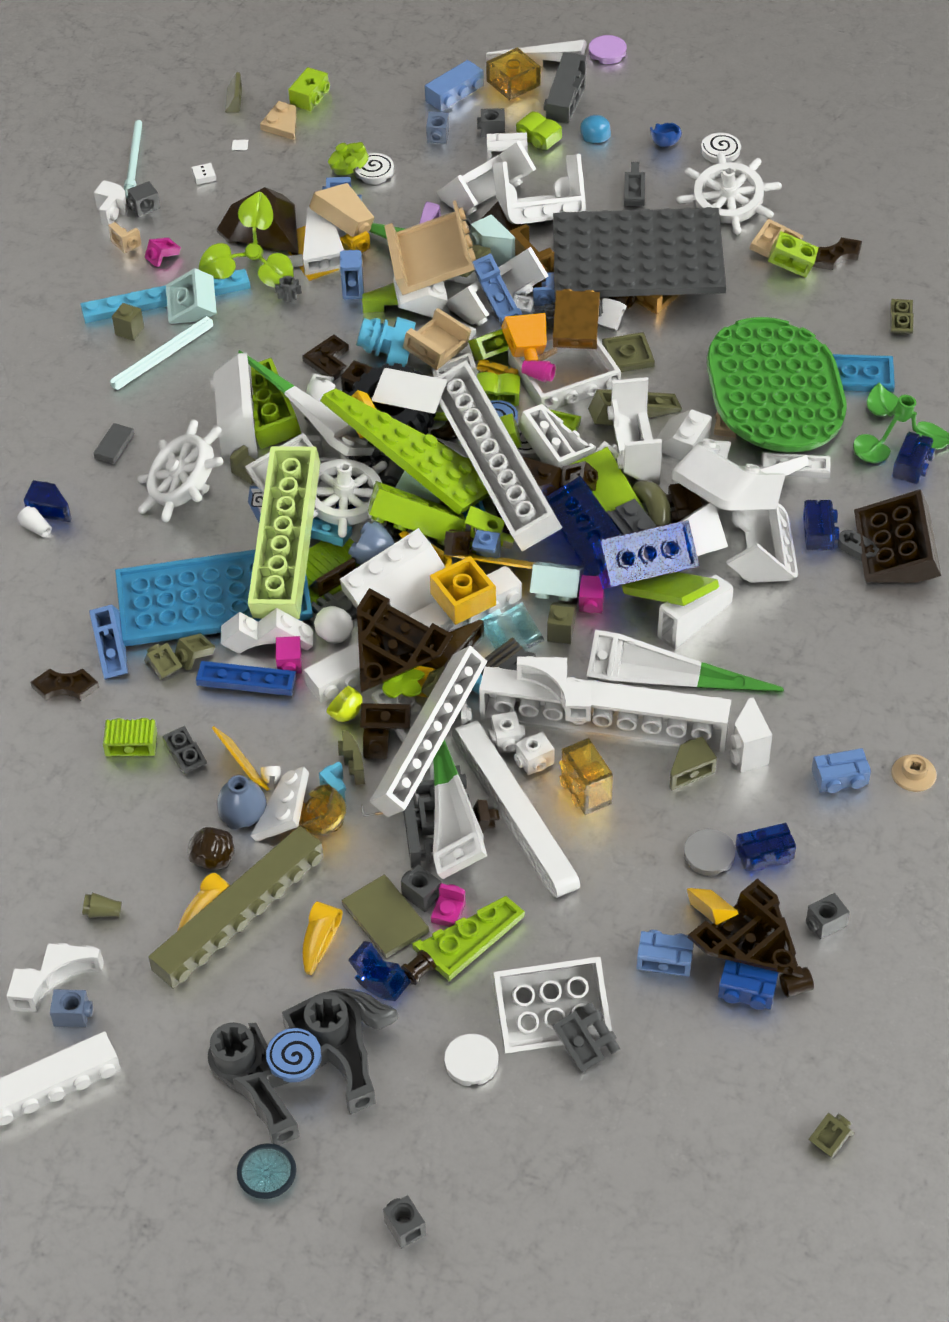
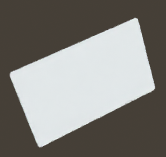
[372,368,447,414]

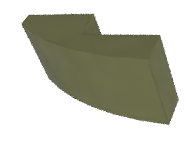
[890,299,914,334]
[338,730,365,785]

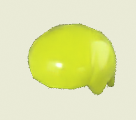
[326,686,363,722]

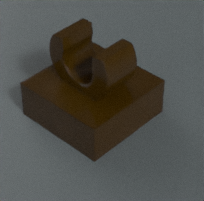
[473,800,500,833]

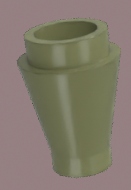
[82,892,122,918]

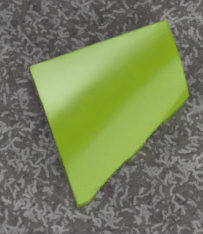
[362,282,398,313]

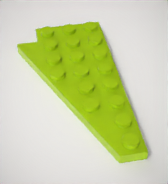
[320,388,490,515]

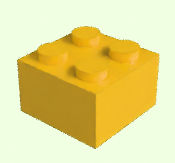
[430,556,496,625]

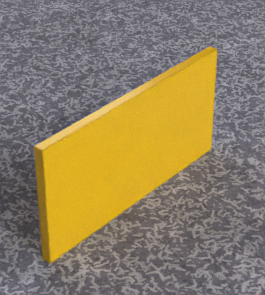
[212,726,270,791]

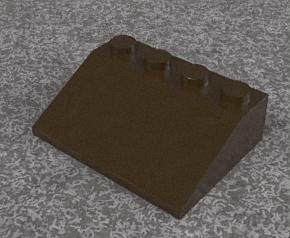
[854,489,941,583]

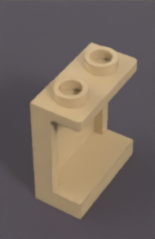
[403,308,471,370]

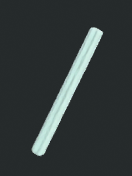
[110,316,213,390]

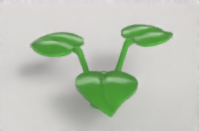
[853,383,949,463]

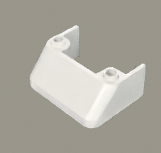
[436,140,536,216]
[493,154,586,224]
[446,247,548,327]
[210,353,258,462]
[607,377,662,485]
[672,439,786,510]
[727,503,798,583]

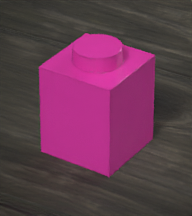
[579,575,605,614]
[276,636,302,674]

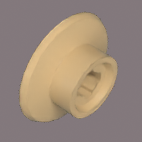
[891,754,937,792]

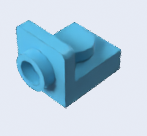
[319,761,346,807]

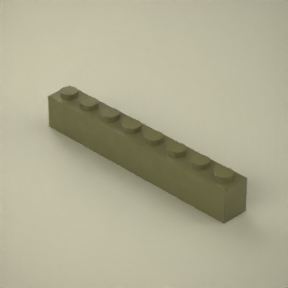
[148,826,324,989]

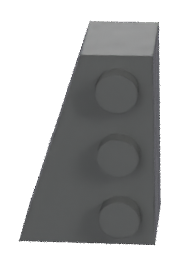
[543,52,586,124]

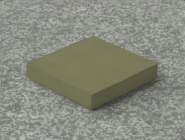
[602,332,655,372]

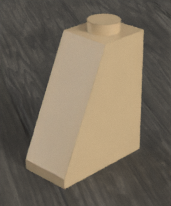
[309,183,375,237]

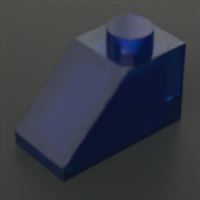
[24,480,72,522]

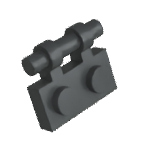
[552,1002,621,1073]

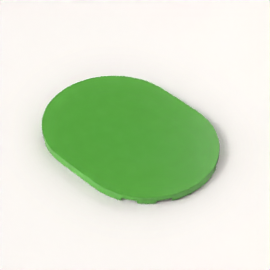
[706,317,847,452]

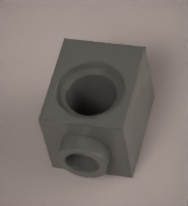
[477,108,505,137]
[126,181,160,217]
[401,864,441,912]
[806,893,850,939]
[383,1195,426,1249]

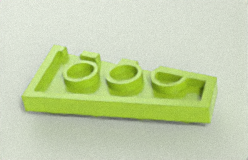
[412,896,525,981]

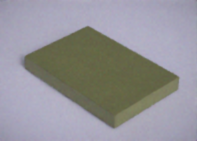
[342,874,429,959]

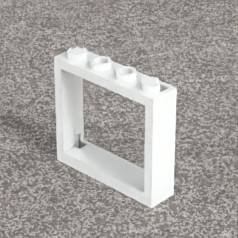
[508,333,621,410]

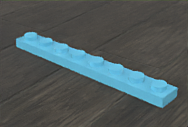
[80,269,251,324]

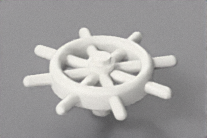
[676,152,782,235]
[138,420,223,522]
[313,452,387,538]

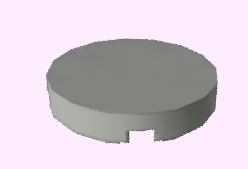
[684,829,736,876]

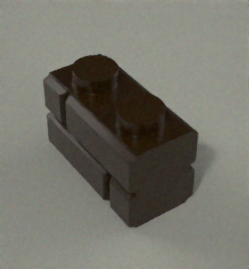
[666,483,703,525]

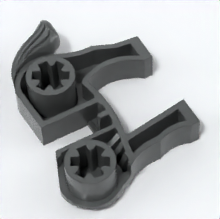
[208,989,398,1146]

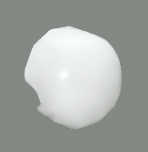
[314,606,353,644]

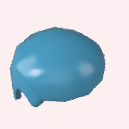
[580,115,611,143]

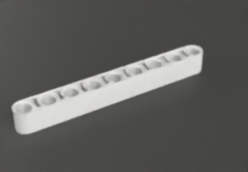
[452,720,580,898]

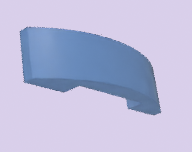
[473,253,523,325]

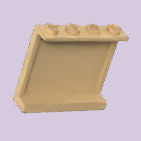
[385,200,476,295]

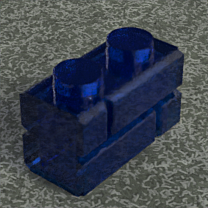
[892,432,936,484]
[803,500,839,550]
[735,823,796,871]

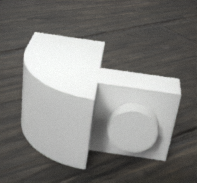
[94,180,128,227]

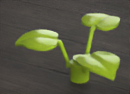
[199,192,294,288]

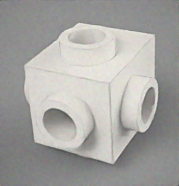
[488,711,526,753]
[514,732,554,775]

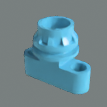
[356,317,416,367]

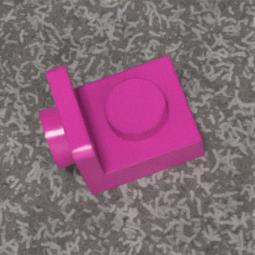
[145,238,181,267]
[431,883,466,927]

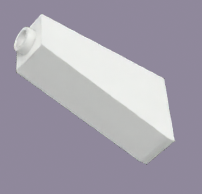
[303,208,344,275]
[637,503,728,572]
[657,574,734,650]

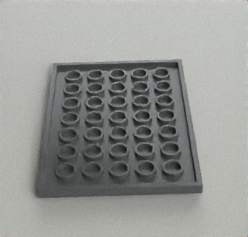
[553,207,726,298]

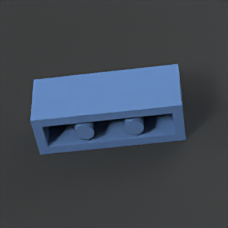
[425,60,484,111]

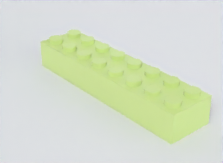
[248,446,320,619]

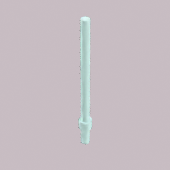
[124,120,142,199]

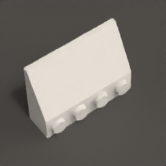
[340,528,446,615]
[492,957,612,1054]

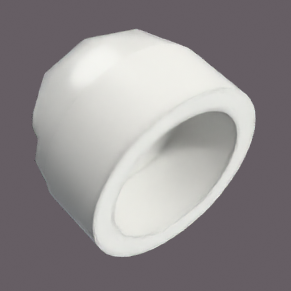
[261,766,281,784]

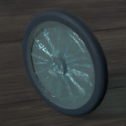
[237,1143,296,1199]

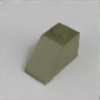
[547,602,577,644]
[669,736,717,791]

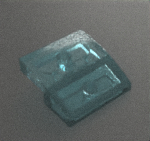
[480,602,545,650]

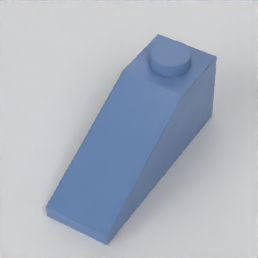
[89,604,128,680]

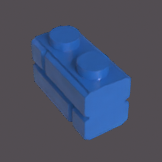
[718,960,779,1010]

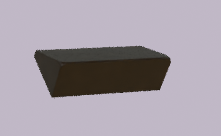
[310,558,356,597]
[360,703,411,729]

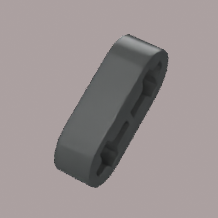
[838,530,879,561]

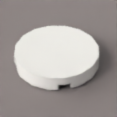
[444,1034,499,1086]

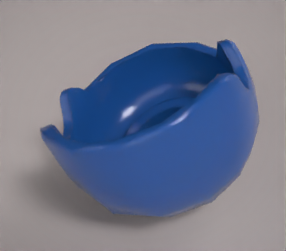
[650,123,682,147]

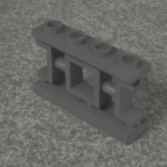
[403,765,470,868]

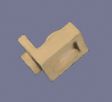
[108,222,141,254]

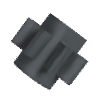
[275,276,302,302]

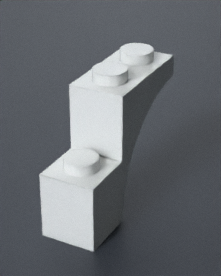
[221,608,313,654]
[517,656,592,721]
[7,943,104,1012]

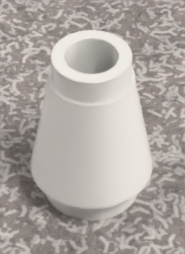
[17,506,52,538]

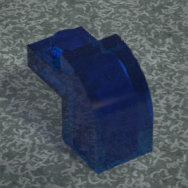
[348,941,411,1001]

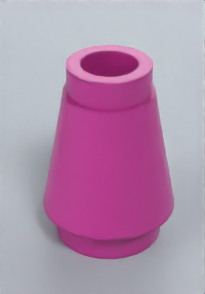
[521,360,556,383]

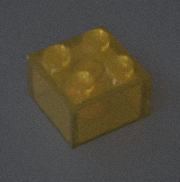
[486,47,541,101]
[559,738,613,815]

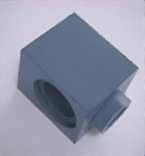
[426,112,449,144]
[50,989,93,1027]

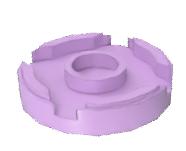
[589,35,627,64]

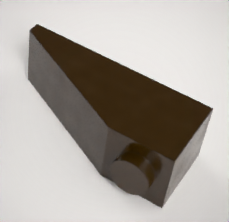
[421,619,484,669]

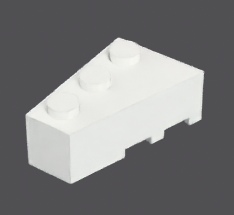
[518,404,596,469]

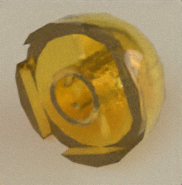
[299,784,347,836]

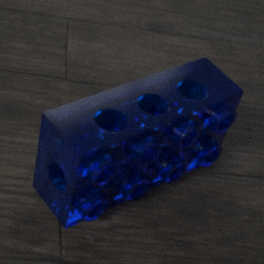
[545,476,632,576]
[592,520,700,589]

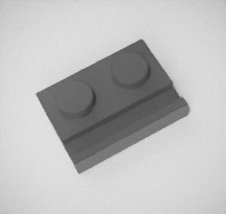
[606,499,660,549]

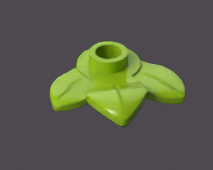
[382,669,425,698]

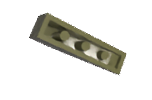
[588,389,682,425]

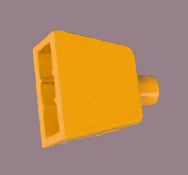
[501,313,547,361]

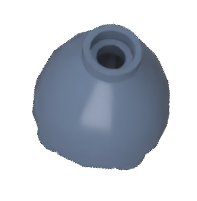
[348,522,395,565]
[217,775,267,829]

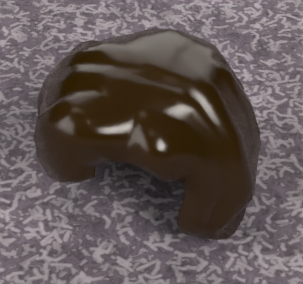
[187,827,234,870]

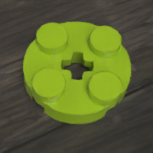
[328,142,369,176]

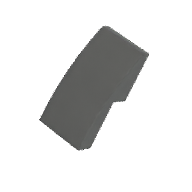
[162,726,207,774]

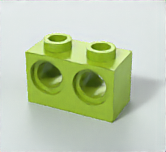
[768,231,819,278]

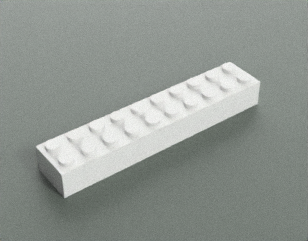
[437,360,562,551]
[479,666,731,753]

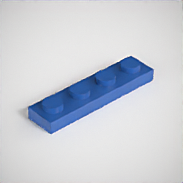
[196,661,296,696]

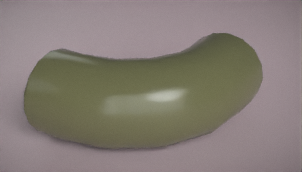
[632,480,671,527]

